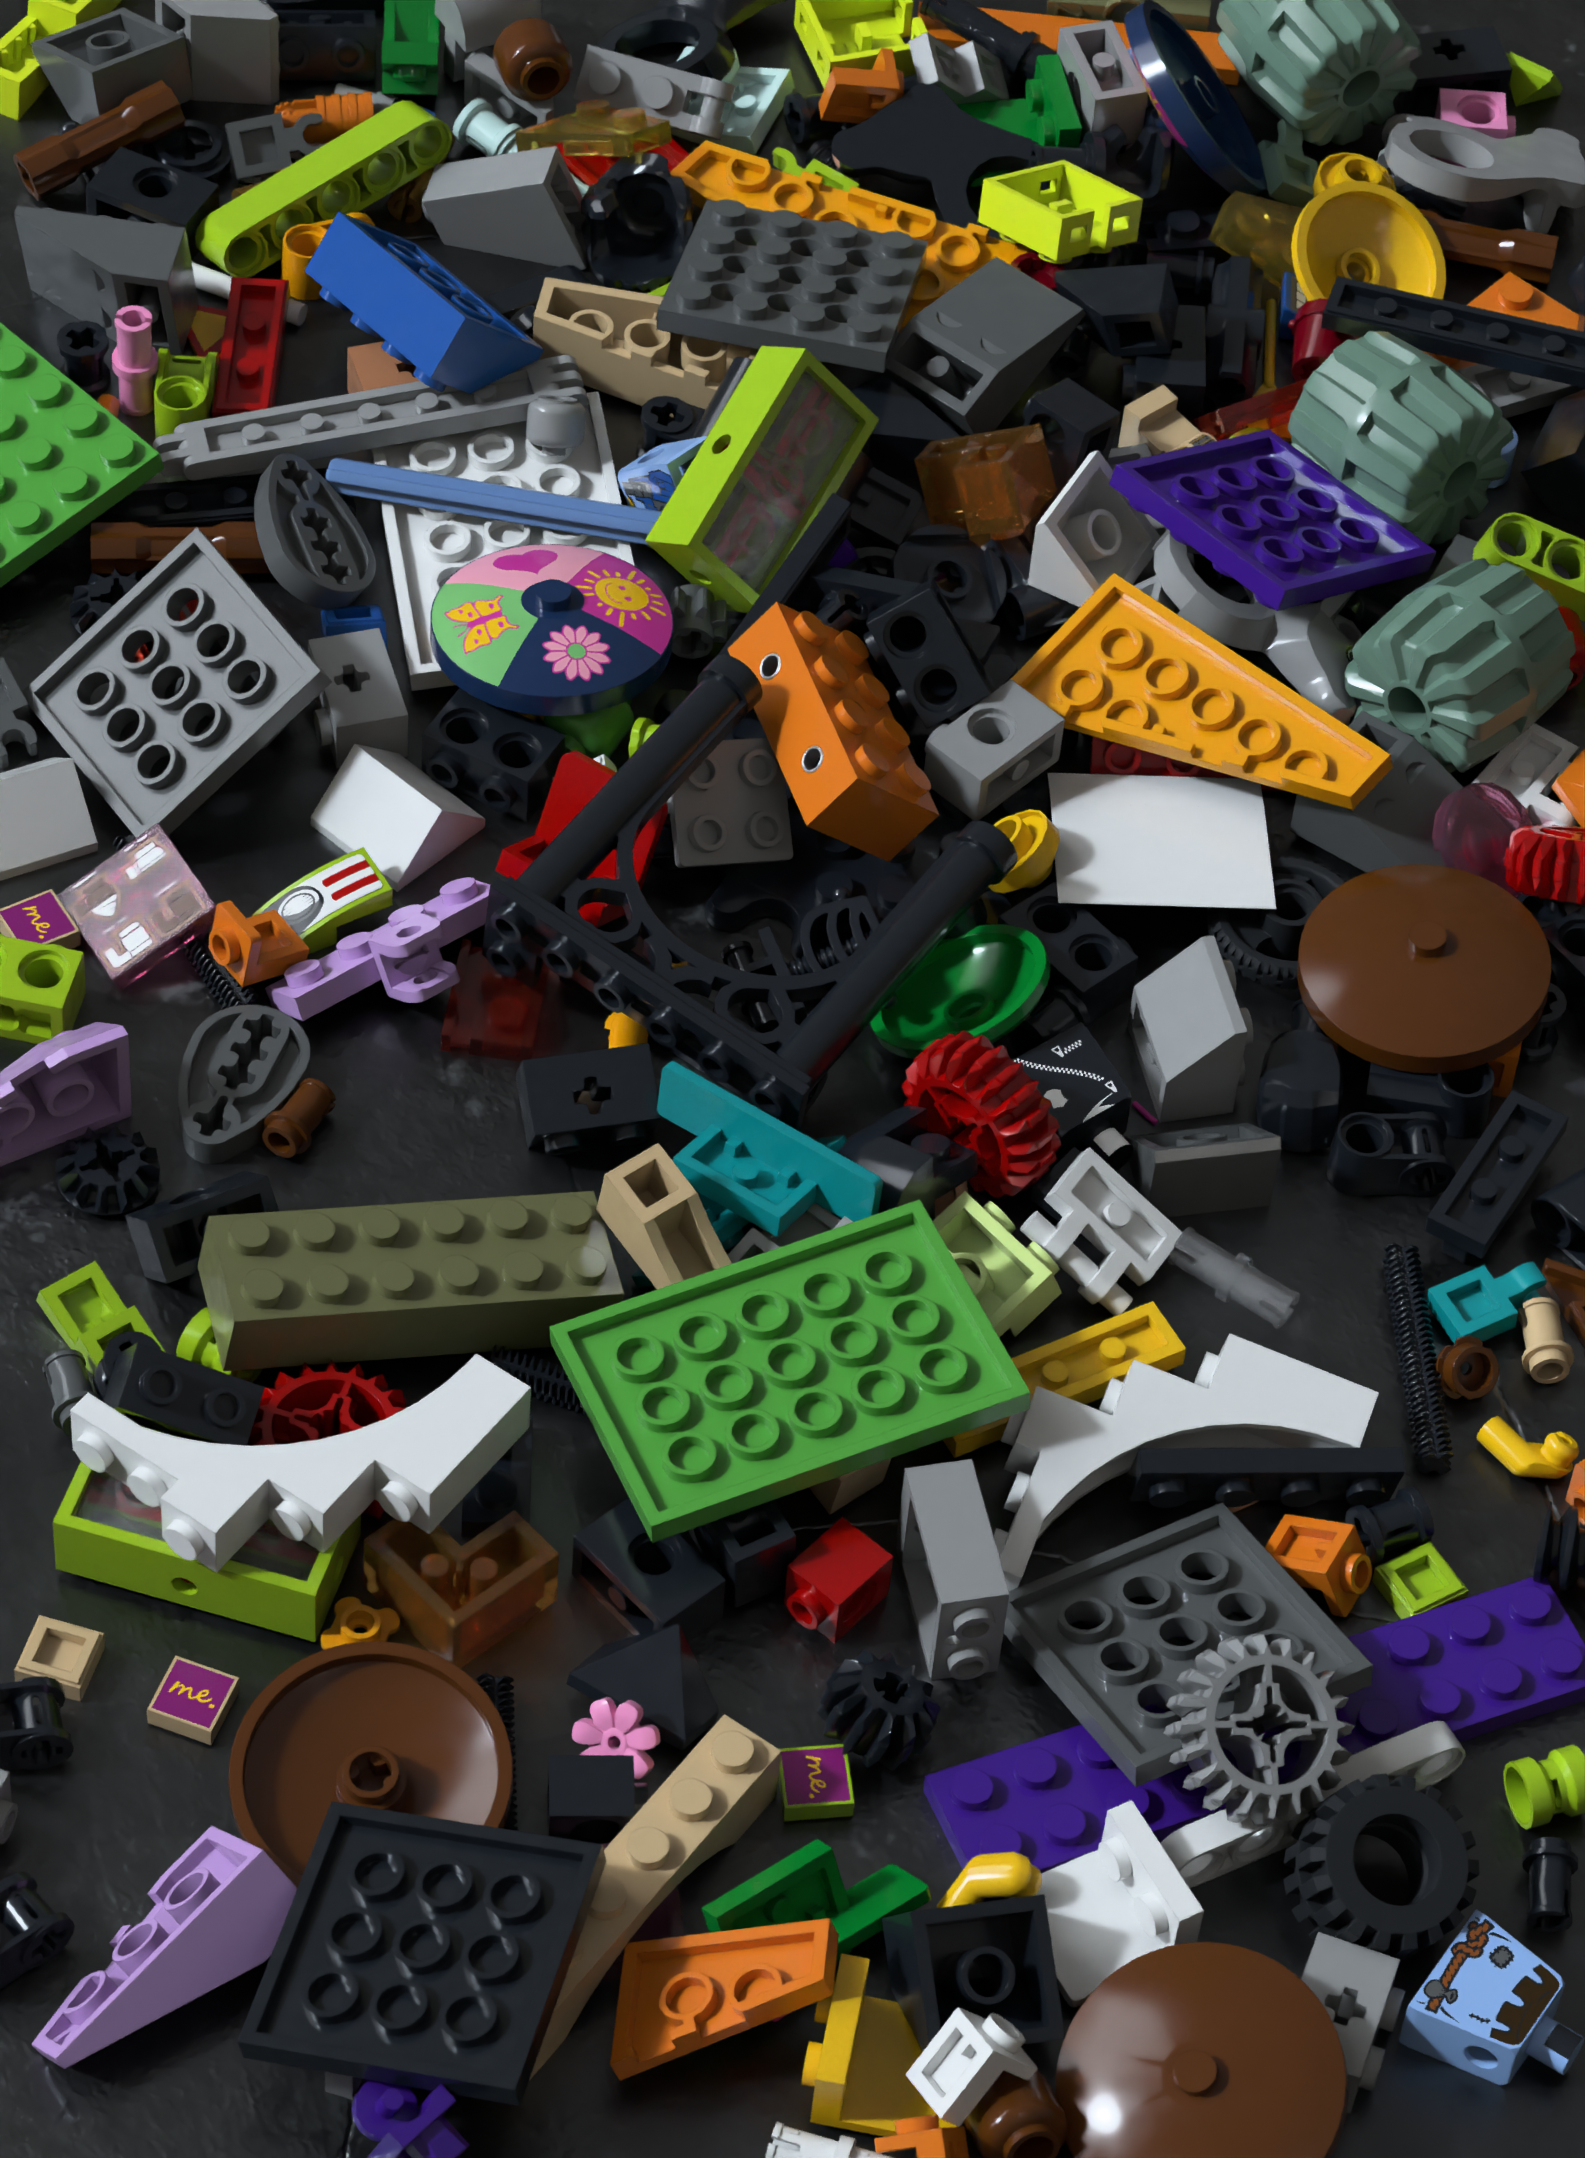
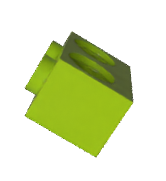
[0,934,86,1044]

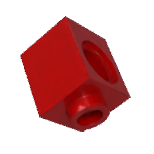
[784,1517,893,1644]

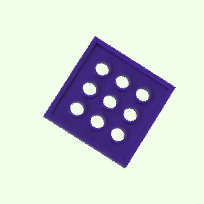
[1109,429,1437,611]

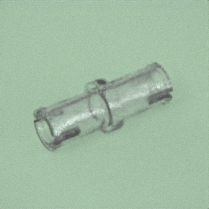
[1168,1226,1300,1329]

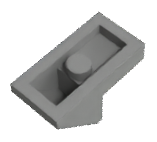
[464,51,554,149]

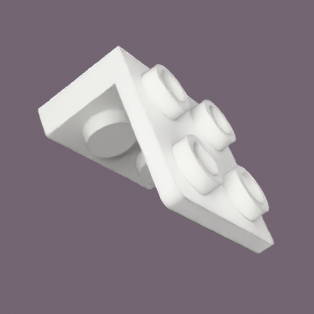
[1004,1800,1204,2007]

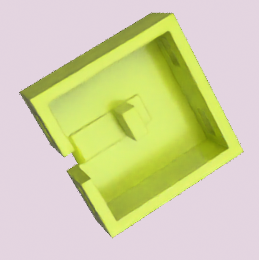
[794,0,928,88]
[978,160,1143,264]

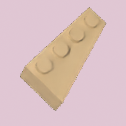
[533,277,759,418]

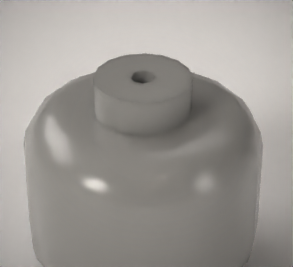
[526,395,586,456]

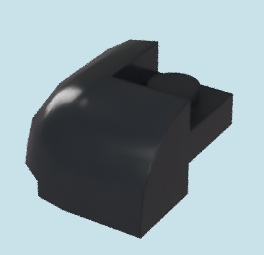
[831,1105,978,1221]

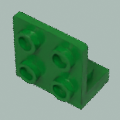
[956,54,1082,187]

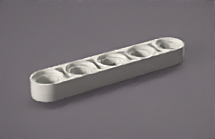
[1160,1721,1465,1888]

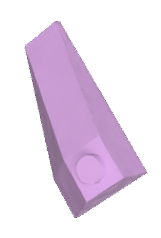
[0,1022,132,1167]
[31,1826,297,2069]

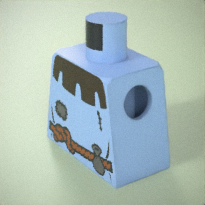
[1398,1909,1585,2085]

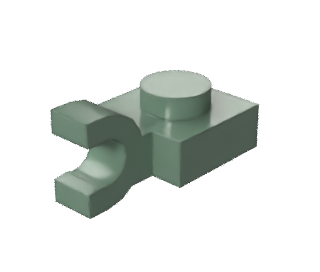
[1258,118,1318,210]

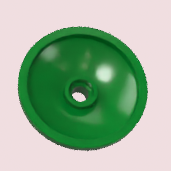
[870,925,1051,1059]

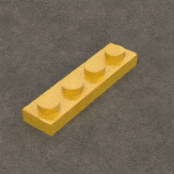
[943,1301,1186,1458]

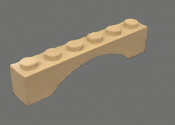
[596,1143,891,1515]
[529,1714,781,2081]

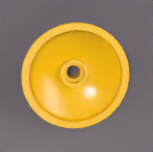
[1291,181,1446,301]

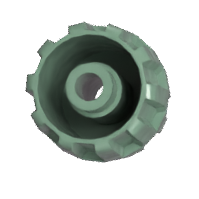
[1216,0,1422,146]
[1288,331,1514,545]
[1345,558,1576,774]

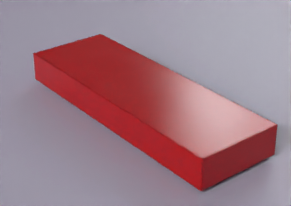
[212,277,290,418]

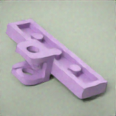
[265,877,490,1021]

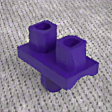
[352,2080,470,2158]

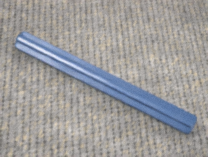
[326,458,662,546]

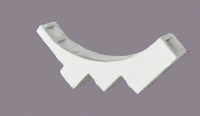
[993,1333,1379,1591]
[70,1353,531,1573]

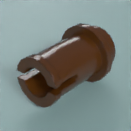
[262,1078,336,1158]

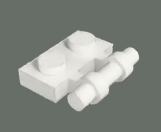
[1466,723,1579,832]
[1020,1147,1184,1316]

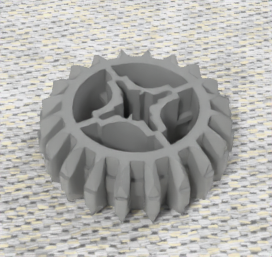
[1163,1633,1355,1827]

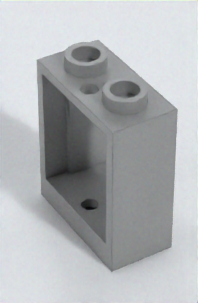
[895,1459,1009,1681]

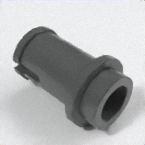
[42,1349,103,1437]

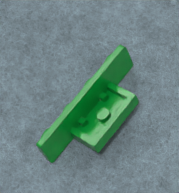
[702,1839,932,1961]

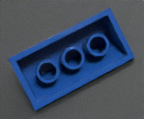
[304,211,544,394]

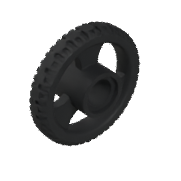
[1207,856,1347,990]

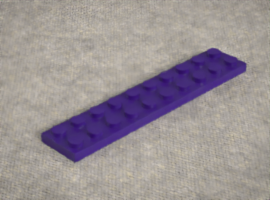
[923,1577,1585,1902]

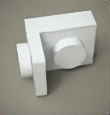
[905,2007,1038,2127]

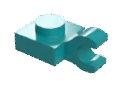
[1426,1261,1547,1344]

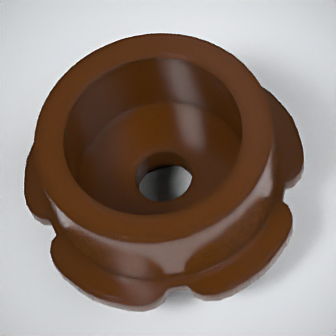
[1436,1336,1499,1400]

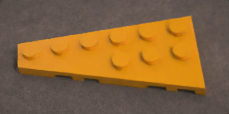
[670,140,1036,333]
[1011,573,1393,810]

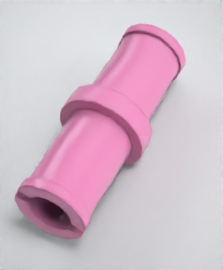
[112,305,158,416]

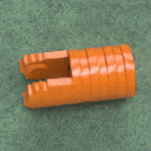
[274,91,374,145]

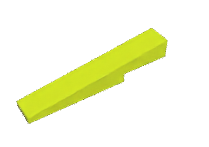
[0,0,121,121]

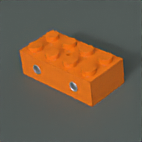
[727,601,939,862]

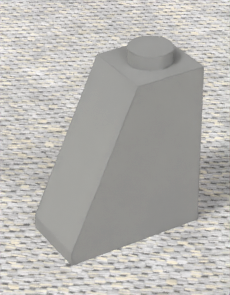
[422,146,589,270]

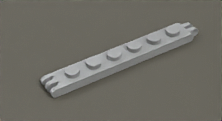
[153,355,589,481]

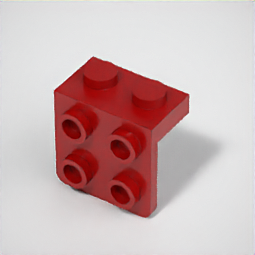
[495,751,668,928]

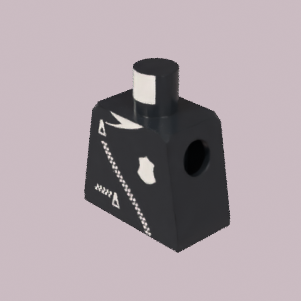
[1013,1022,1133,1171]

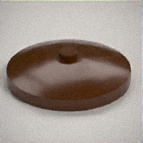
[1297,864,1551,1074]
[228,1641,513,1888]
[1055,1942,1349,2158]

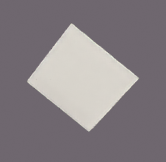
[1047,773,1276,909]

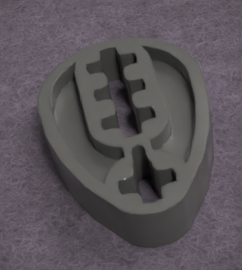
[254,453,376,610]
[178,1005,311,1164]

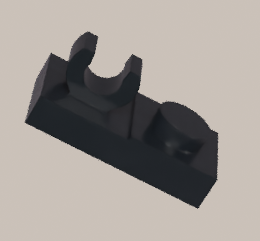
[461,1415,533,1539]

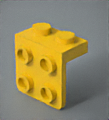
[801,1953,958,2137]

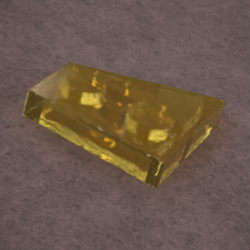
[515,100,672,157]
[1208,191,1303,289]

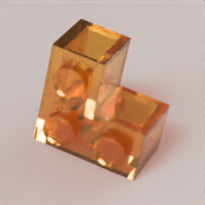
[914,423,1057,540]
[364,1510,559,1668]

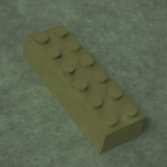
[198,1191,624,1371]

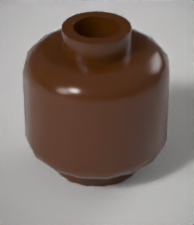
[493,18,573,102]
[963,2070,1068,2158]

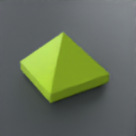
[1505,52,1563,107]

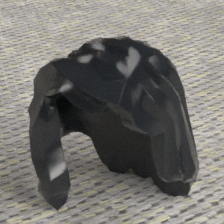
[581,152,694,292]

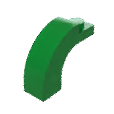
[382,0,440,96]

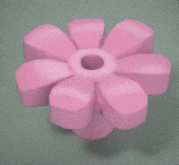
[572,1697,660,1779]

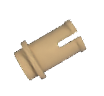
[1517,1297,1574,1384]

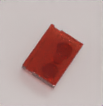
[1189,378,1309,441]
[441,939,551,1062]

